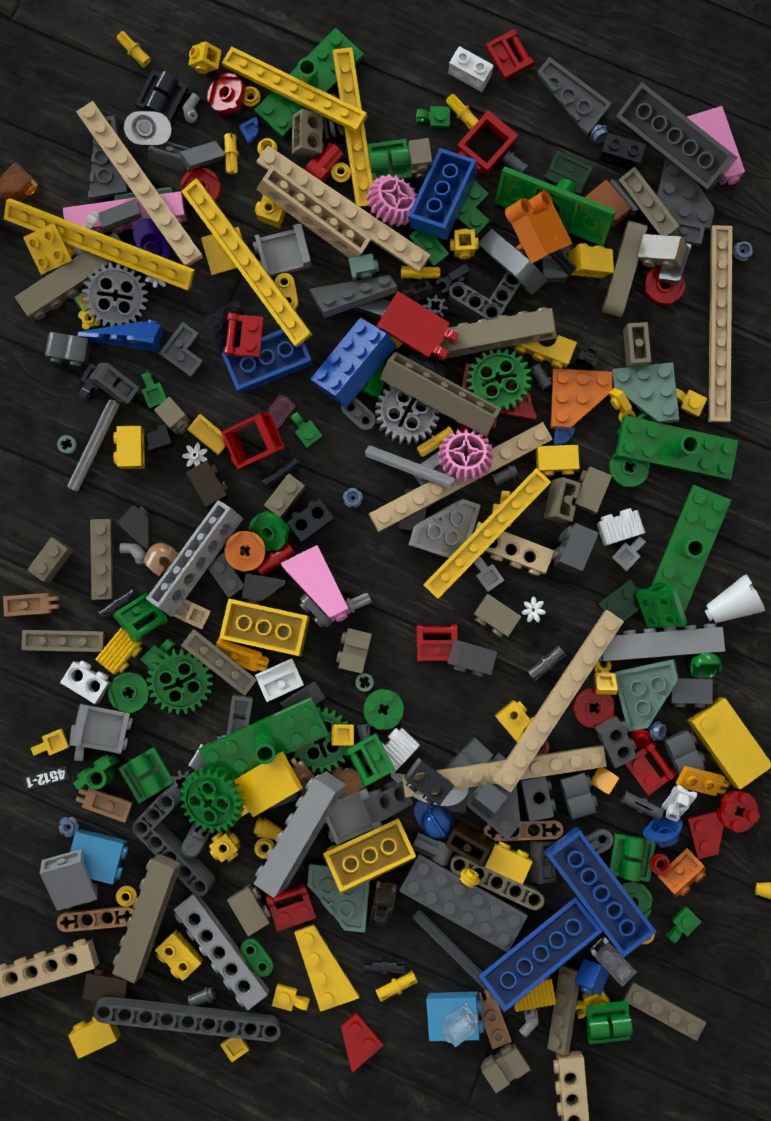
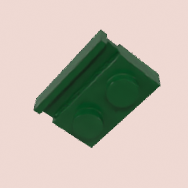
[545,150,593,195]
[597,580,640,621]

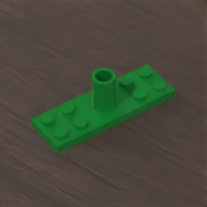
[254,28,364,139]
[495,167,616,246]
[615,416,738,480]
[651,485,731,612]
[199,697,329,779]

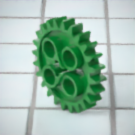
[466,348,532,413]
[146,648,213,715]
[292,707,352,773]
[179,766,245,833]

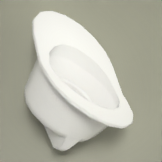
[124,111,172,145]

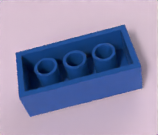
[408,148,478,240]
[310,318,397,408]
[222,329,313,395]

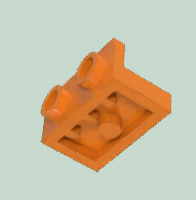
[658,848,706,897]

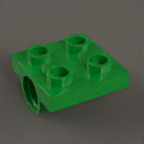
[367,139,412,182]
[636,582,687,628]
[118,747,174,803]
[73,755,120,790]
[608,833,656,882]
[586,1000,633,1044]

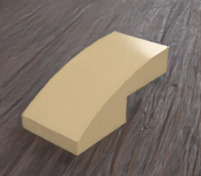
[173,599,210,629]

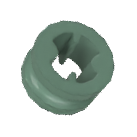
[57,435,77,454]
[356,673,374,691]

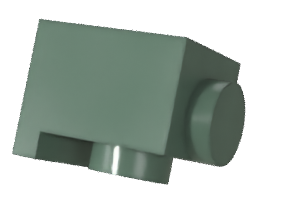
[349,254,379,281]

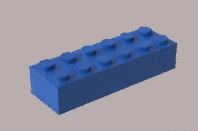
[544,827,656,958]
[478,897,603,1013]

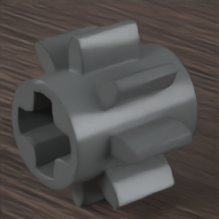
[423,295,448,318]
[170,769,190,789]

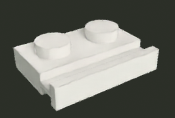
[255,658,304,702]

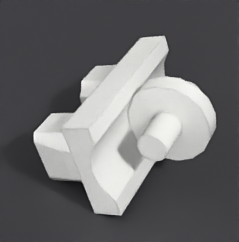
[662,785,697,822]

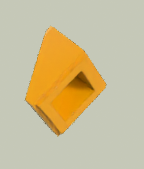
[591,767,619,795]

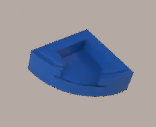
[239,117,259,145]
[553,427,575,446]

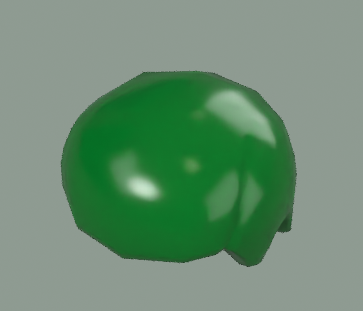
[690,653,722,679]

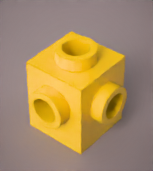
[188,41,222,74]
[450,229,479,260]
[209,830,240,863]

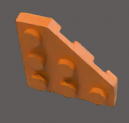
[550,369,613,429]

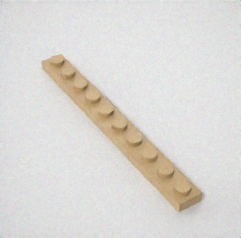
[76,101,203,267]
[256,145,430,273]
[708,225,732,423]
[369,422,552,532]
[493,610,624,793]
[402,745,607,797]

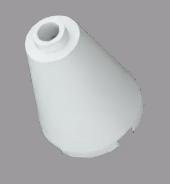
[705,575,765,623]

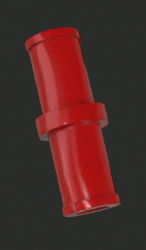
[257,543,295,576]

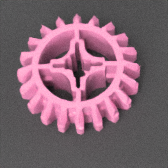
[367,174,418,227]
[438,428,494,483]

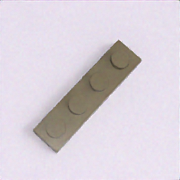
[619,167,681,236]
[90,519,113,600]
[180,629,257,696]
[21,630,105,652]
[547,965,579,1056]
[623,981,706,1041]

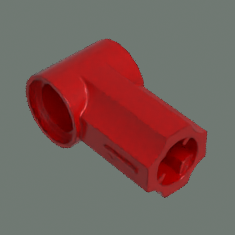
[305,143,343,183]

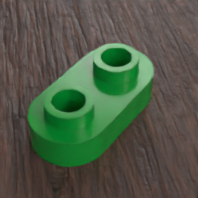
[240,937,274,977]

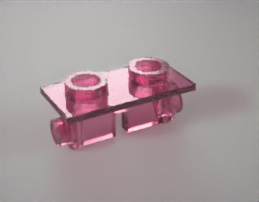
[256,394,296,431]

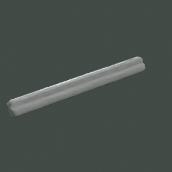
[68,399,119,491]
[365,446,456,489]

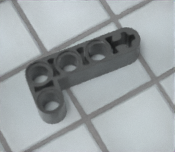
[479,229,547,295]

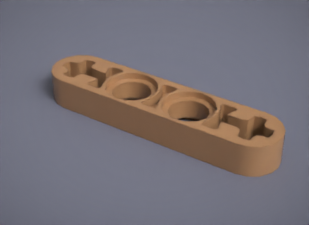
[483,819,563,841]
[57,906,134,932]

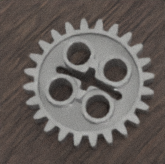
[82,263,148,327]
[375,385,439,445]

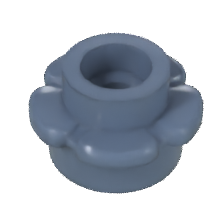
[590,125,608,144]
[733,241,753,261]
[343,488,363,507]
[648,721,667,741]
[59,817,79,837]

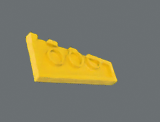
[294,924,360,1012]

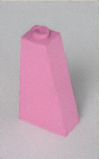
[687,106,745,185]
[281,545,350,622]

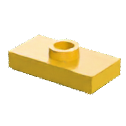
[187,414,226,455]

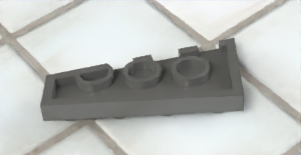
[309,275,398,318]

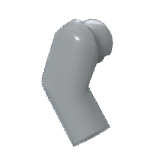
[182,93,200,123]
[120,543,146,564]
[519,1008,539,1038]

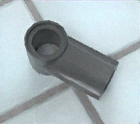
[412,832,453,866]

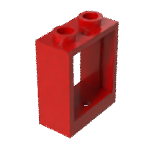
[456,110,518,177]
[221,411,285,469]

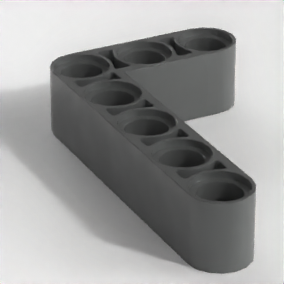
[448,250,535,320]
[132,787,215,896]

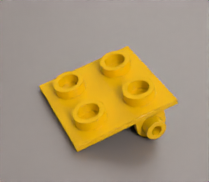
[23,222,75,275]
[201,227,242,275]

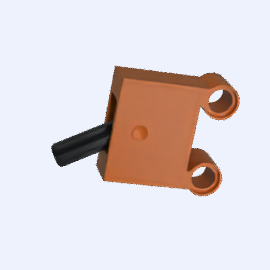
[505,191,576,274]

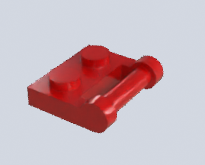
[485,29,535,81]
[223,313,264,358]
[417,624,457,661]
[624,741,677,796]
[266,882,316,931]

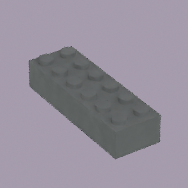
[616,82,738,191]
[399,852,528,952]

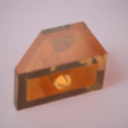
[0,162,38,200]
[332,765,374,799]

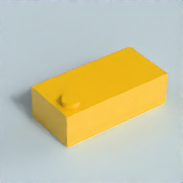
[219,599,310,657]
[686,697,771,789]
[323,818,416,894]

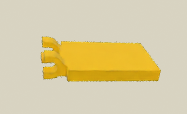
[234,752,303,817]

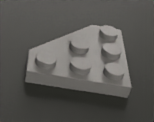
[409,499,481,558]

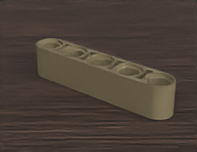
[602,220,648,318]
[449,853,544,910]

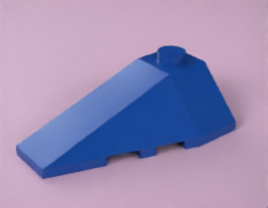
[78,320,164,352]

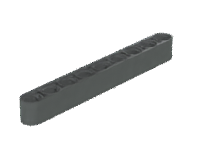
[94,996,280,1042]

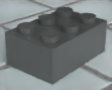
[551,523,598,575]

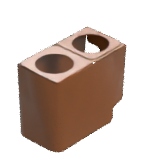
[584,180,631,226]

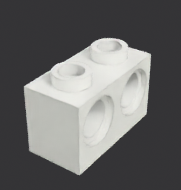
[448,46,493,92]
[60,660,112,704]

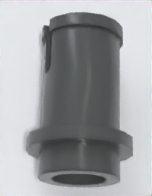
[502,151,528,173]
[531,363,552,390]
[492,465,519,486]
[188,987,216,1007]

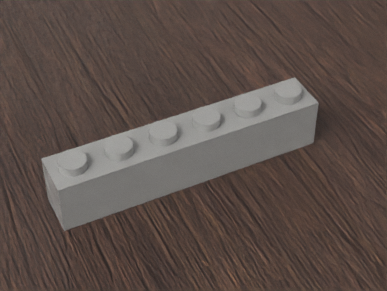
[600,623,725,661]

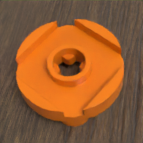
[224,531,265,572]

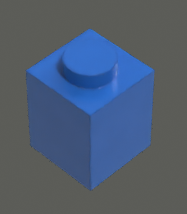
[575,959,609,996]

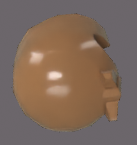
[142,543,180,576]

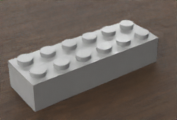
[254,771,347,898]

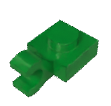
[416,106,450,129]
[361,363,386,398]
[142,372,167,409]
[291,412,323,448]
[140,639,176,670]
[665,906,701,943]

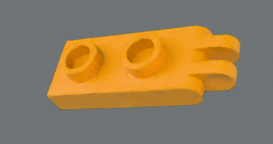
[216,639,269,672]
[676,766,730,796]

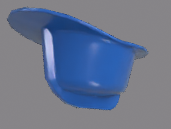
[414,800,455,840]
[643,815,683,848]

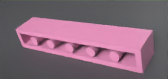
[63,191,187,234]

